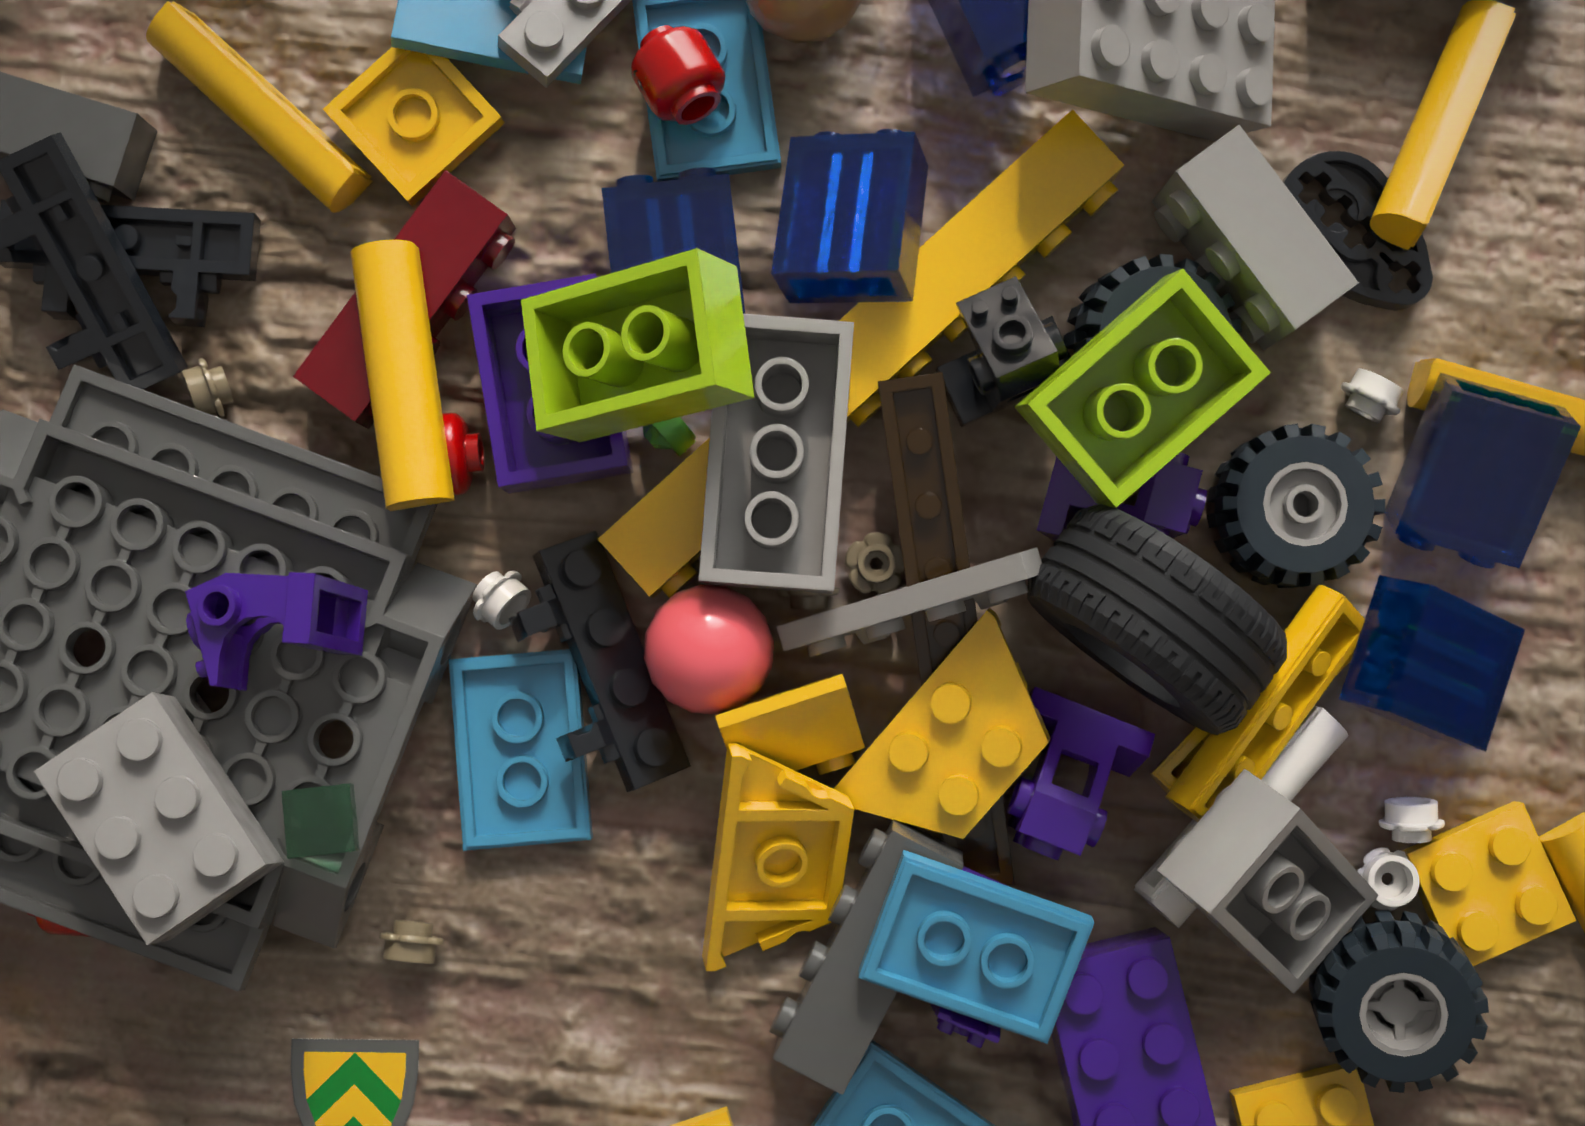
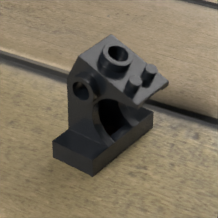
[936,276,1071,427]

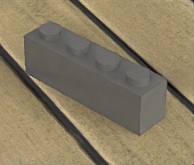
[0,72,157,204]
[769,820,964,1095]

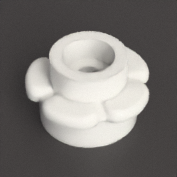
[1341,368,1404,423]
[472,570,531,630]
[1379,797,1445,843]
[1357,847,1420,911]

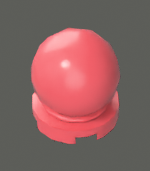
[644,584,774,714]

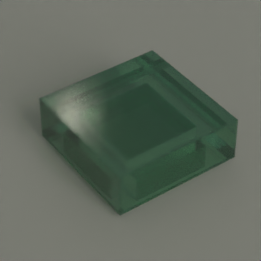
[282,783,360,859]

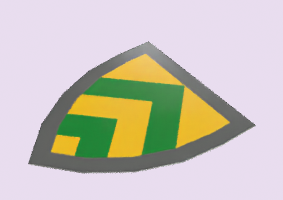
[291,1039,419,1126]

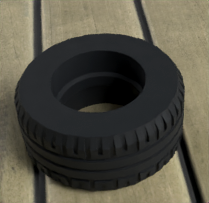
[1027,504,1287,735]

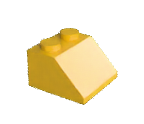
[715,674,865,775]

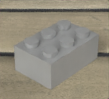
[1152,125,1359,351]
[34,692,284,945]
[1157,769,1379,993]

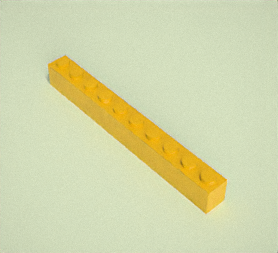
[598,109,1124,599]

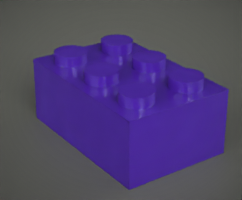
[467,273,633,494]
[1051,927,1217,1126]

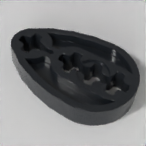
[1282,151,1433,311]

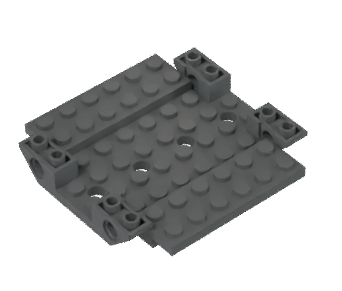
[0,364,477,992]

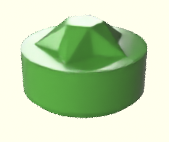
[643,417,697,457]

